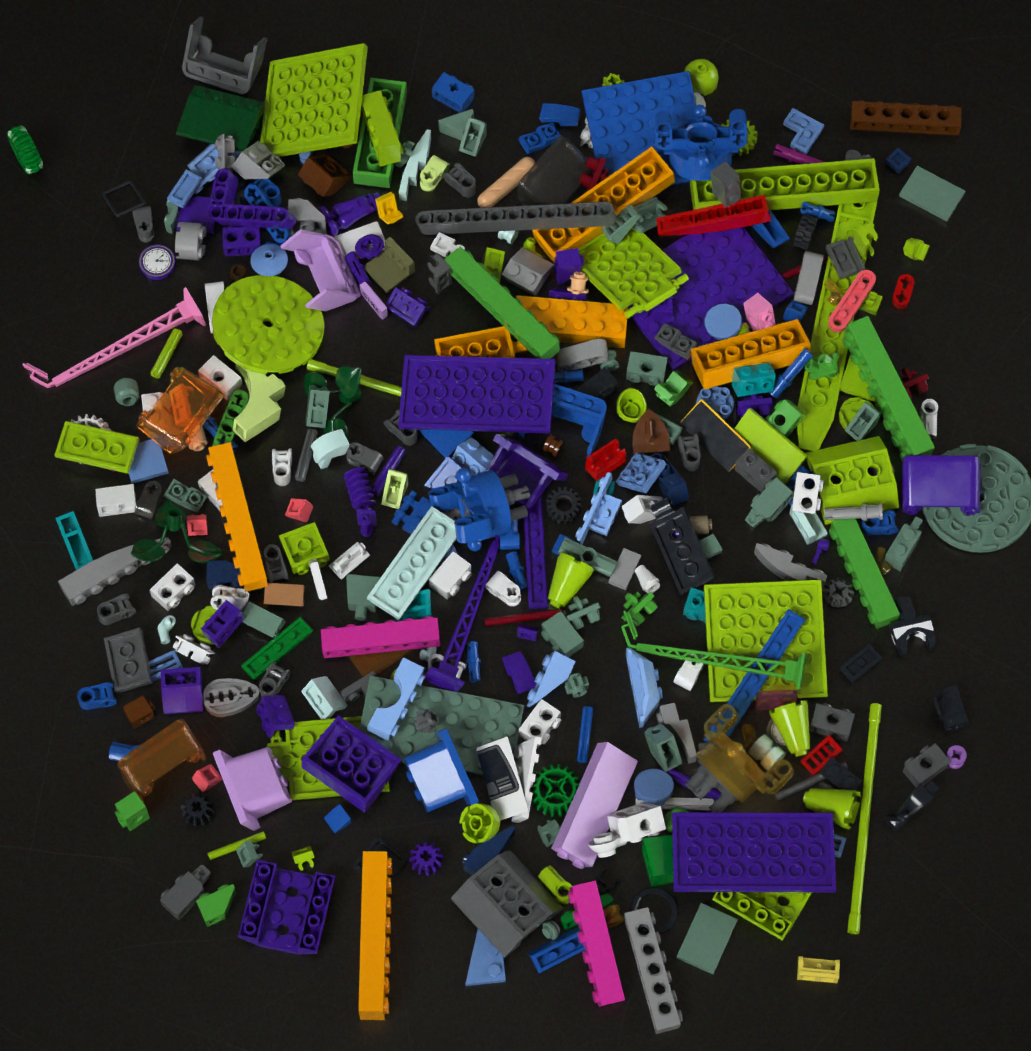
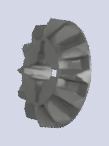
[823,577,854,607]

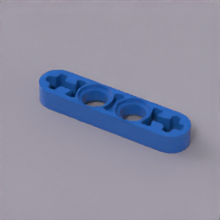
[244,184,292,244]

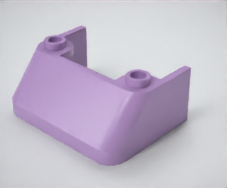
[281,229,360,311]

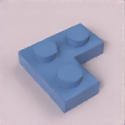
[783,108,824,155]

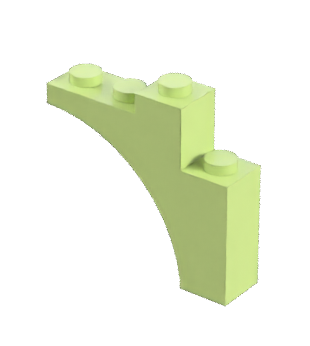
[233,364,285,442]

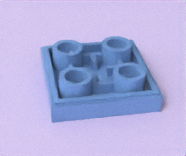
[129,438,168,484]
[616,452,667,494]

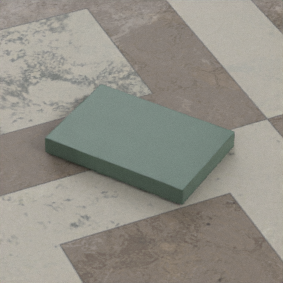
[899,166,965,221]
[676,903,738,974]

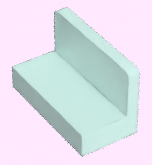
[790,503,827,545]
[301,676,348,720]

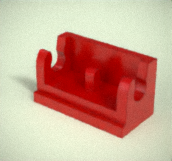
[585,438,626,482]

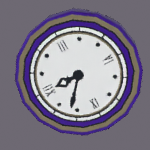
[139,244,176,280]

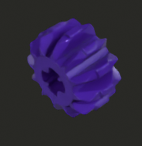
[409,841,443,876]

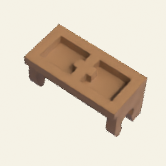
[264,583,305,607]

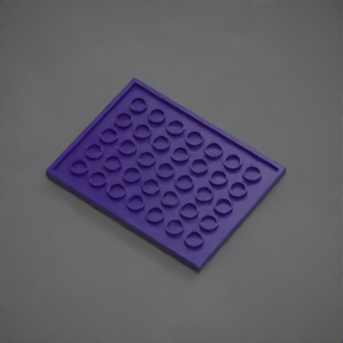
[628,227,794,372]

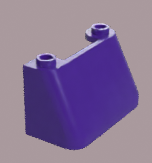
[902,455,981,515]

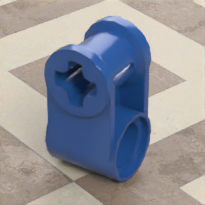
[248,178,282,207]
[860,510,899,536]
[77,682,117,710]

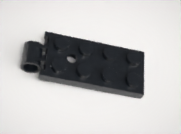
[650,497,716,595]

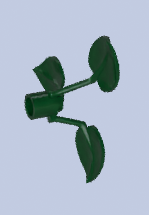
[304,366,361,438]
[131,500,223,563]

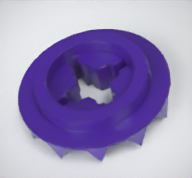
[355,234,385,260]

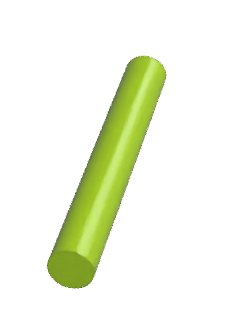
[208,831,266,860]

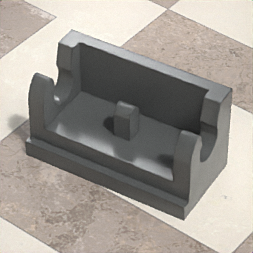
[428,253,452,294]

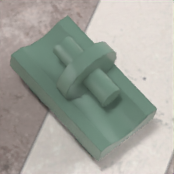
[565,596,601,630]

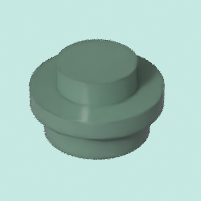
[542,920,560,940]

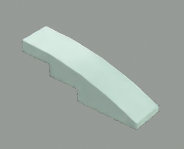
[399,130,431,201]

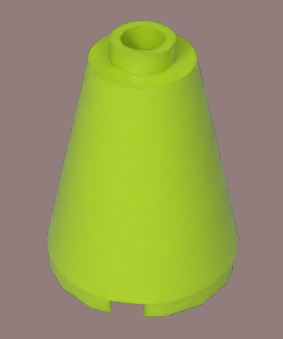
[548,553,594,609]
[769,700,810,757]
[803,788,861,830]

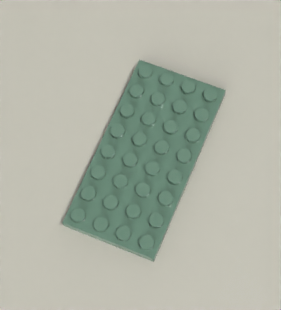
[359,676,524,777]

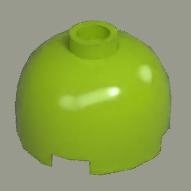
[684,59,719,96]
[460,803,500,843]

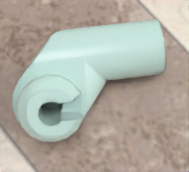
[419,647,437,662]

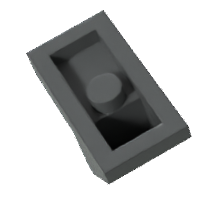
[341,670,376,703]

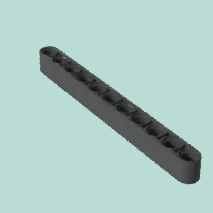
[415,202,617,235]

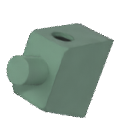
[346,574,381,621]
[644,724,682,772]

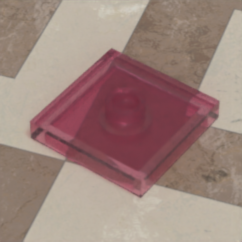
[755,690,798,710]

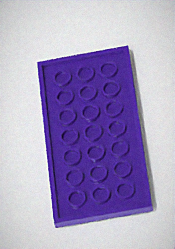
[398,355,556,433]
[672,812,836,893]

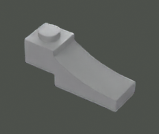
[656,703,697,764]

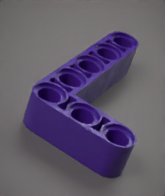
[208,168,296,229]

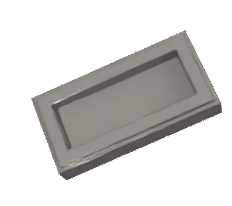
[608,548,641,590]

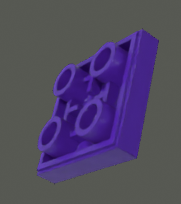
[177,196,215,234]

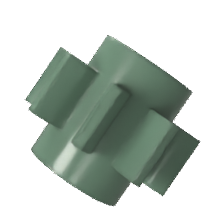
[564,673,589,698]

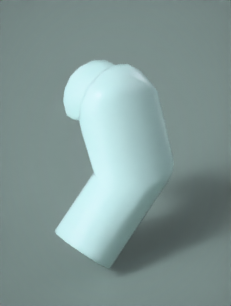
[158,615,176,644]

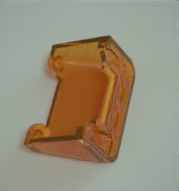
[136,367,224,454]

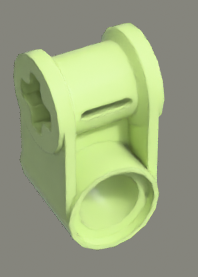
[420,155,450,192]

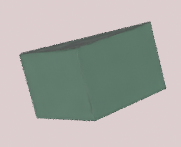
[438,109,474,141]
[459,116,487,157]
[845,401,881,441]

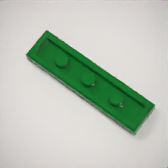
[241,617,313,681]

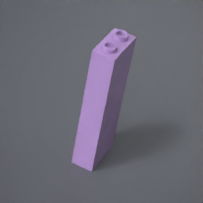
[551,742,638,869]

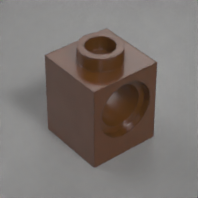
[123,696,155,729]

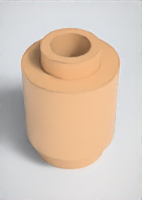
[184,422,207,451]

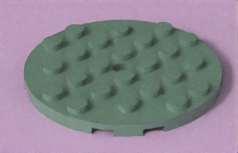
[922,444,1031,553]

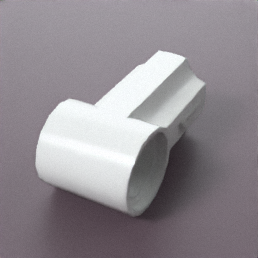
[919,399,938,439]

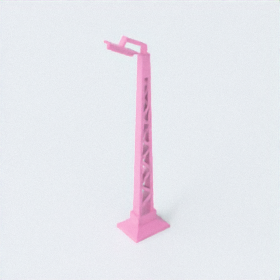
[23,287,206,388]

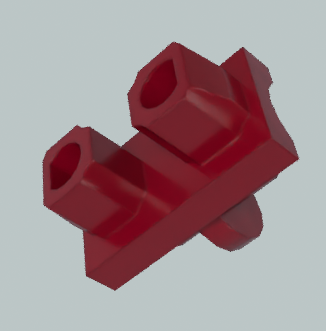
[578,157,609,191]
[899,367,929,398]

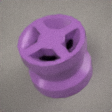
[946,745,967,769]

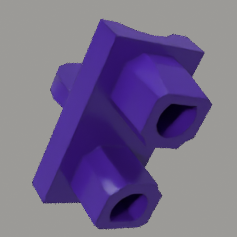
[737,394,772,419]

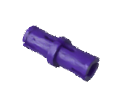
[345,251,371,286]

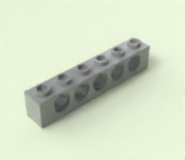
[624,907,683,1034]

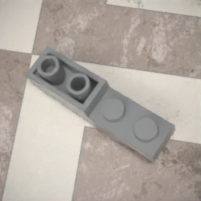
[754,543,827,588]

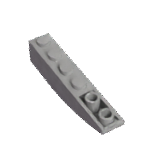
[58,537,172,606]

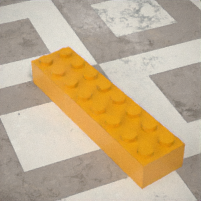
[532,146,675,264]
[359,851,392,1020]

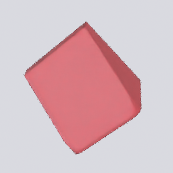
[285,498,313,522]
[192,764,222,793]

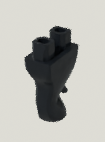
[884,780,939,832]

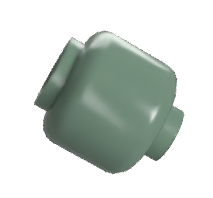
[114,378,140,406]

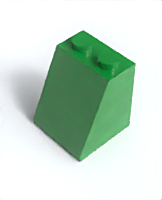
[642,835,673,887]

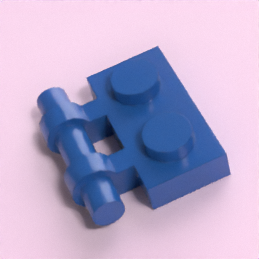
[391,490,431,534]

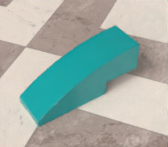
[55,511,93,570]

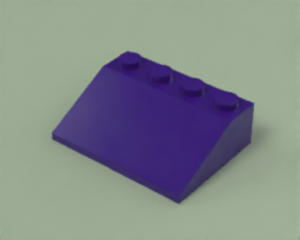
[302,715,402,812]

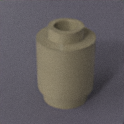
[689,515,712,535]

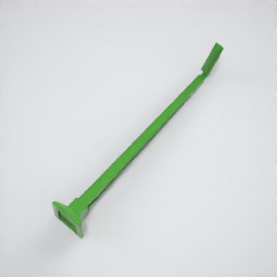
[621,611,807,694]

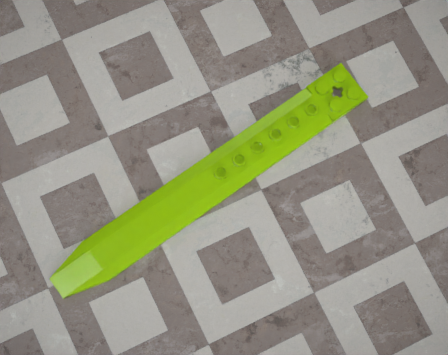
[797,202,877,452]

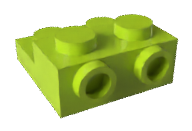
[279,522,330,575]

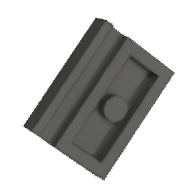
[825,237,865,280]

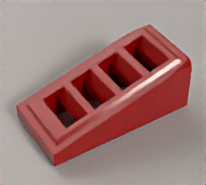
[800,735,843,776]

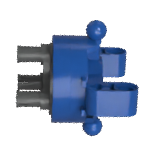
[428,468,530,551]

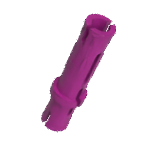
[773,143,825,164]

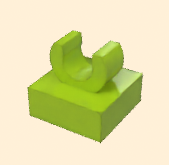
[859,291,883,315]
[291,846,314,871]

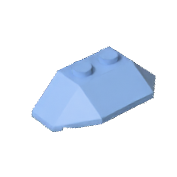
[626,648,663,728]

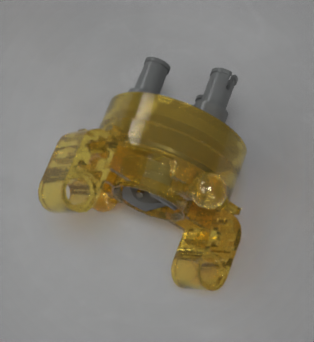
[685,704,794,813]

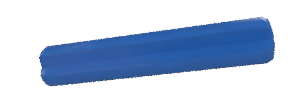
[577,706,593,763]

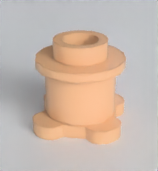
[567,272,589,294]

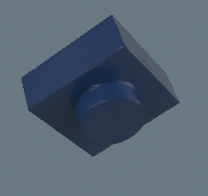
[885,148,912,173]

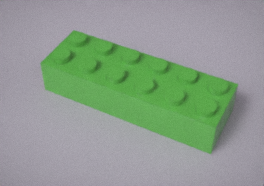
[353,78,407,188]

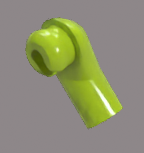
[523,237,543,258]

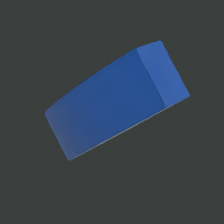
[751,209,790,248]

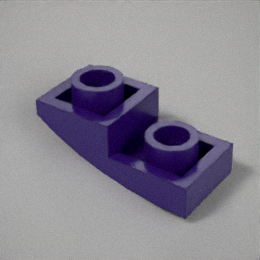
[502,651,536,694]

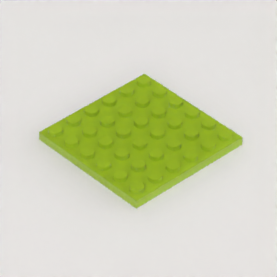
[260,43,368,157]
[704,580,828,702]

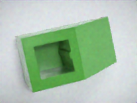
[196,884,236,927]

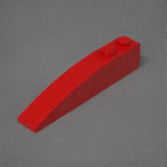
[656,195,771,236]

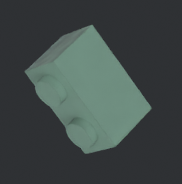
[541,611,584,657]

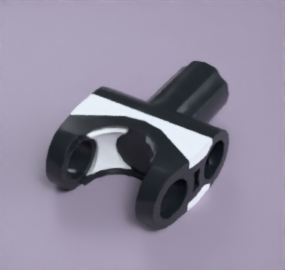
[889,596,935,656]

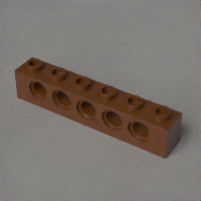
[850,100,962,135]

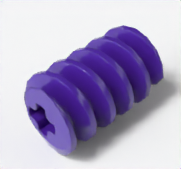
[343,467,376,509]

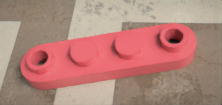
[828,270,876,333]

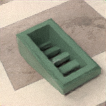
[602,204,641,244]

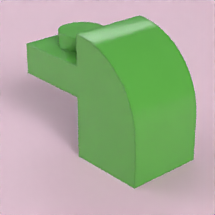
[654,371,693,406]

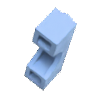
[367,658,426,741]

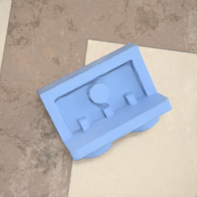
[452,437,494,475]

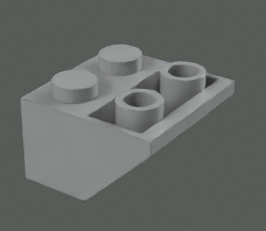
[231,141,285,179]

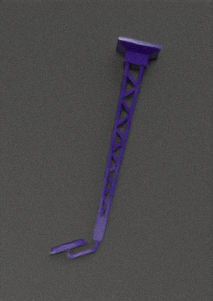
[424,535,500,692]

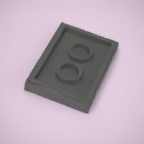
[104,627,153,694]

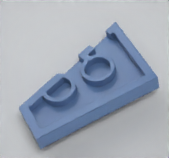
[465,929,506,986]

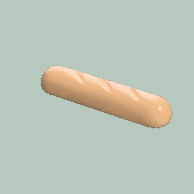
[477,157,536,208]

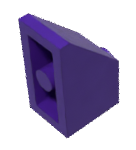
[554,248,584,285]

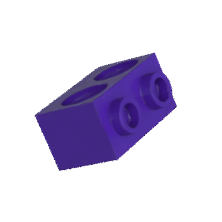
[223,226,261,256]
[201,600,244,648]

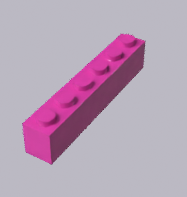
[321,616,440,658]
[568,881,625,1007]

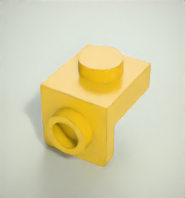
[375,192,403,224]

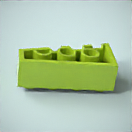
[361,90,403,167]

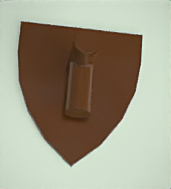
[632,409,671,454]

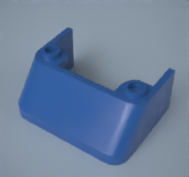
[519,384,607,457]

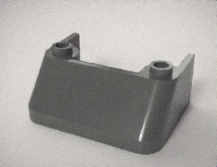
[182,16,267,94]

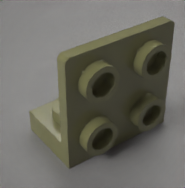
[364,237,415,293]

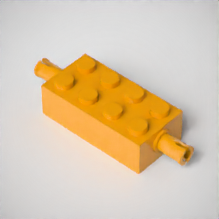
[434,326,528,358]

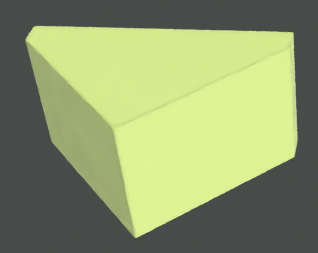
[381,469,408,509]

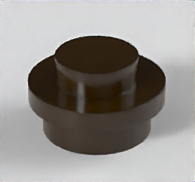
[230,264,248,282]

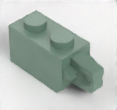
[745,477,794,528]
[884,516,923,572]

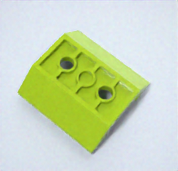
[805,436,899,525]
[712,892,812,941]

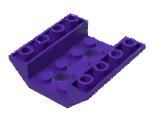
[238,860,336,955]

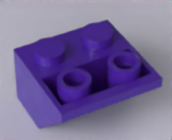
[161,667,204,714]

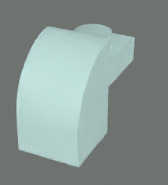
[311,429,350,469]

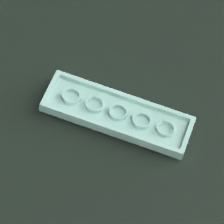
[367,506,457,620]

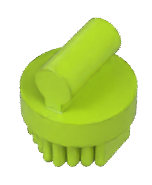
[903,238,929,261]

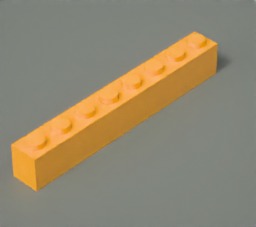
[206,442,268,592]

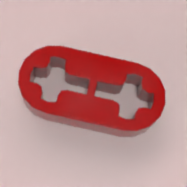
[892,274,914,309]

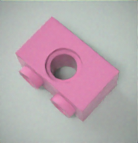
[743,293,776,331]

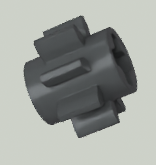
[414,708,439,733]

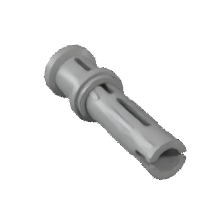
[824,503,883,521]

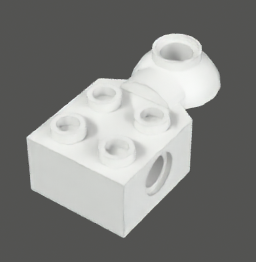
[588,803,666,858]

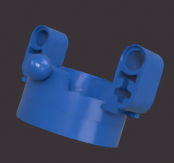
[655,104,747,181]

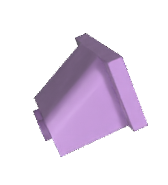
[213,747,292,831]

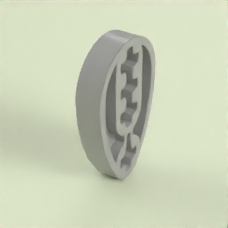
[203,678,260,717]

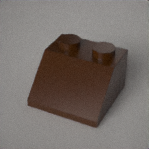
[298,153,353,197]

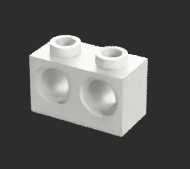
[792,472,823,514]
[150,563,195,611]
[519,699,562,748]

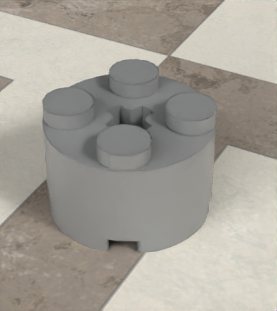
[175,222,207,260]

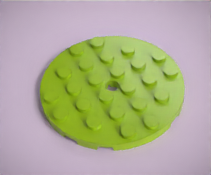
[212,275,324,374]

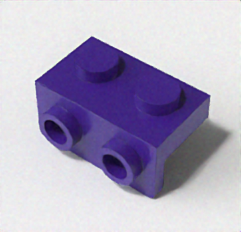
[257,695,295,738]

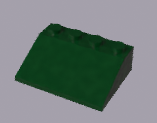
[176,85,264,151]

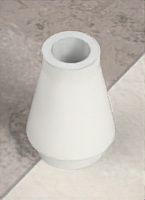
[634,565,660,594]

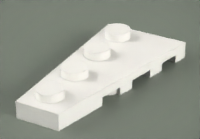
[512,736,542,823]

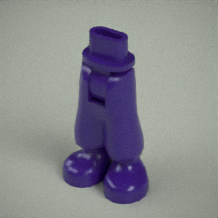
[317,192,380,237]

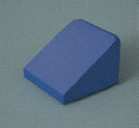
[783,300,809,324]
[324,804,351,834]

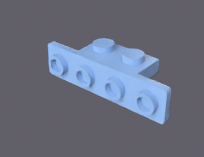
[187,144,242,194]
[575,472,622,545]

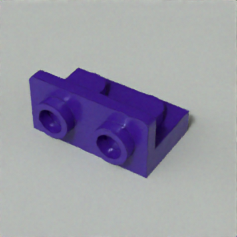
[385,287,430,326]

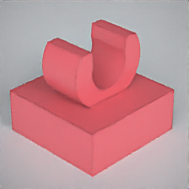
[187,514,208,536]

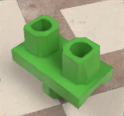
[805,353,839,380]
[621,592,658,627]

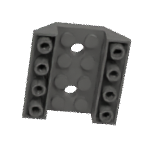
[451,850,564,958]

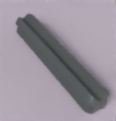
[295,428,318,482]

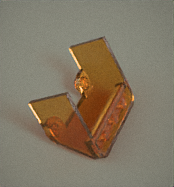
[117,719,206,802]

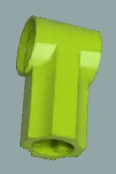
[538,865,572,905]

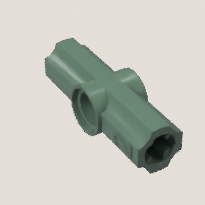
[558,537,617,577]

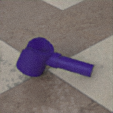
[812,539,829,565]

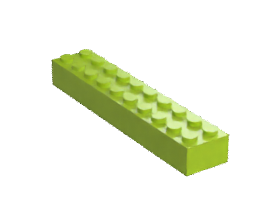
[690,158,880,210]

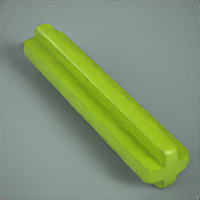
[151,328,183,379]

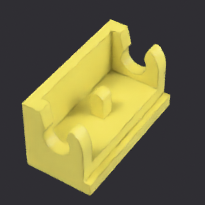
[797,956,840,983]

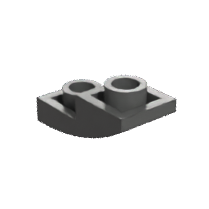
[654,323,698,360]

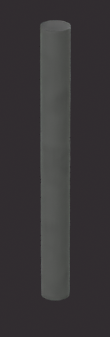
[774,761,848,801]

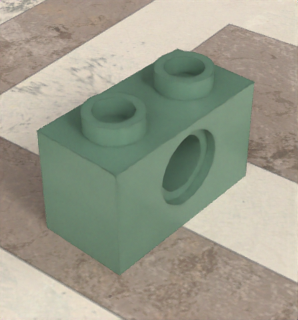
[626,351,668,386]

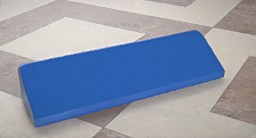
[528,926,610,973]

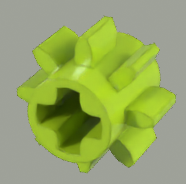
[602,73,624,87]

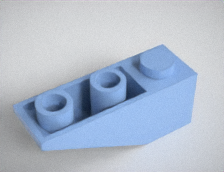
[527,651,575,707]

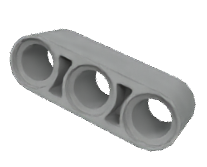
[794,251,824,305]
[556,339,608,372]

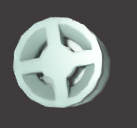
[498,230,519,244]

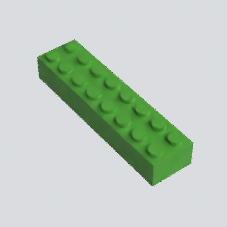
[842,316,935,462]

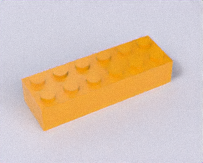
[513,295,628,348]
[691,319,811,390]

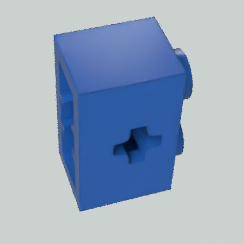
[432,72,474,113]

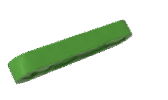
[213,390,249,446]

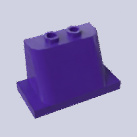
[486,434,569,508]

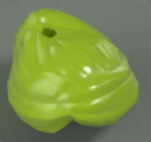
[616,387,647,423]

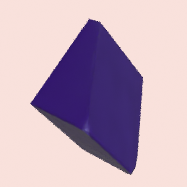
[517,624,539,641]

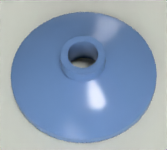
[251,244,288,276]

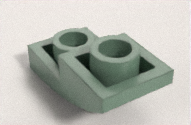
[164,201,180,234]
[164,479,207,512]

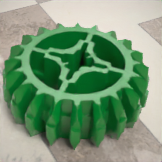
[7,125,43,174]
[530,764,580,817]

